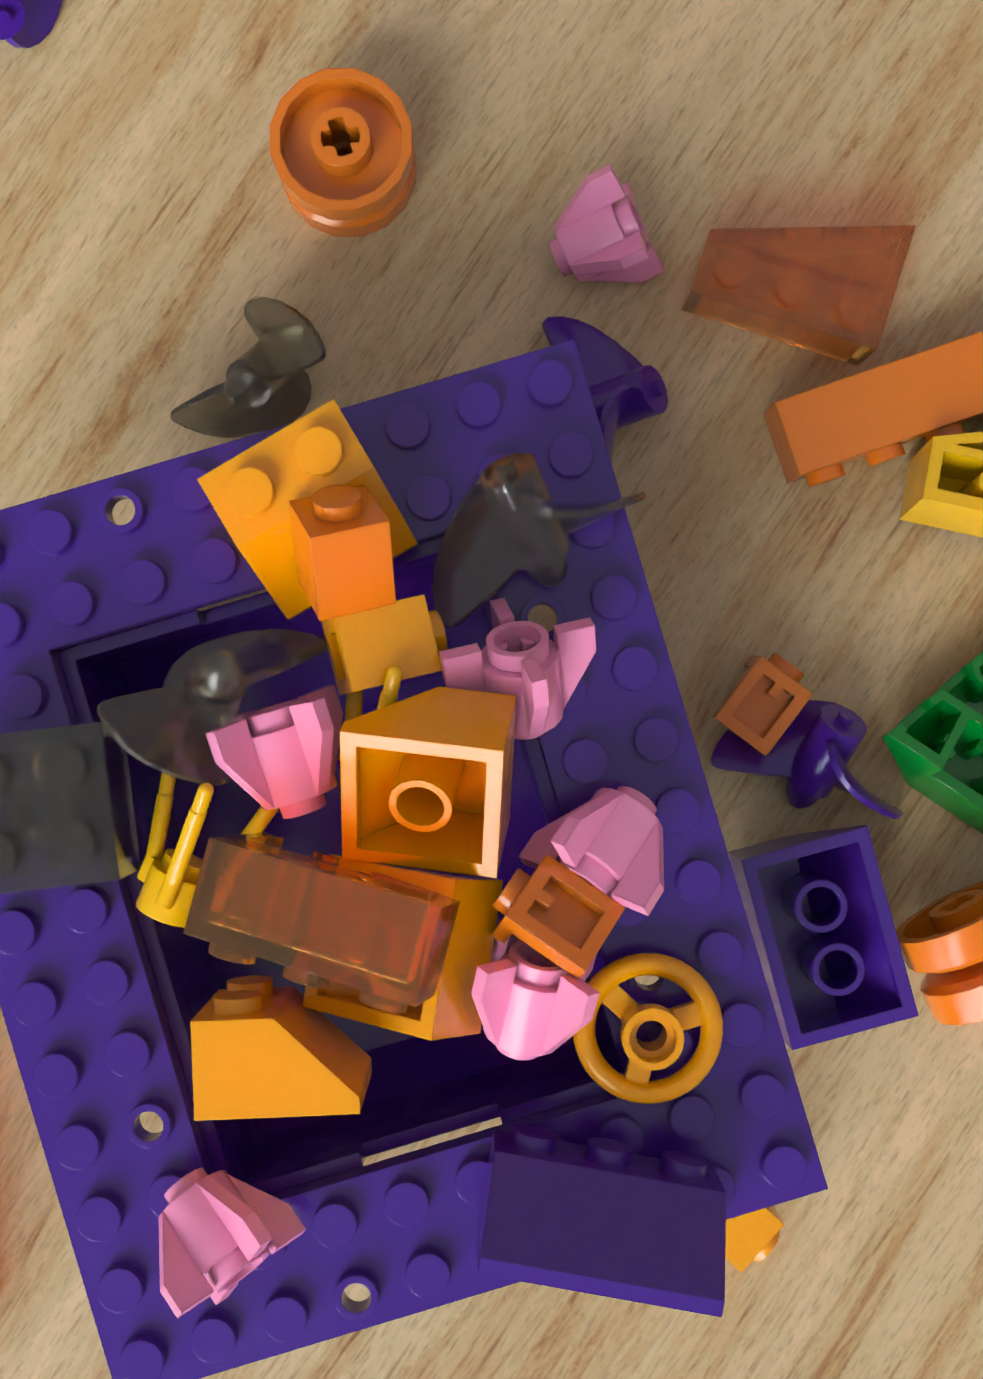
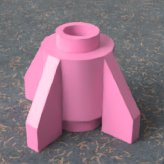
[549,164,664,284]
[439,598,596,740]
[205,685,343,819]
[519,786,664,916]
[471,918,600,1060]
[159,1167,306,1319]

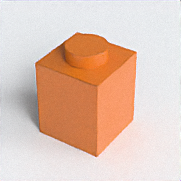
[289,485,396,621]

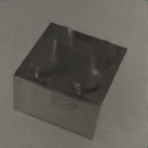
[0,720,141,894]

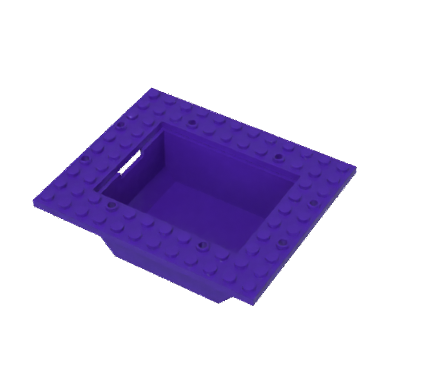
[0,339,828,1379]

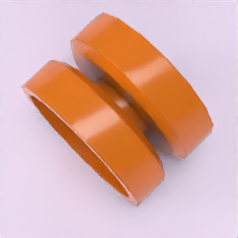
[270,68,416,237]
[896,881,983,1025]

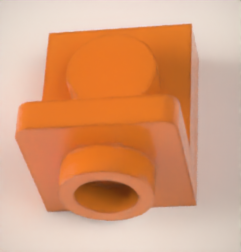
[711,653,813,756]
[492,854,625,979]

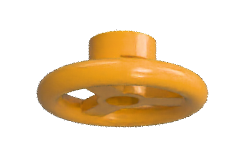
[573,953,723,1104]

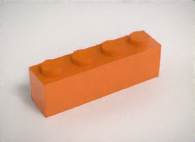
[763,331,983,488]

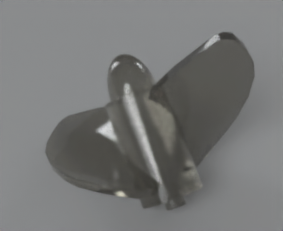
[170,297,326,438]
[432,453,647,628]
[97,629,328,786]

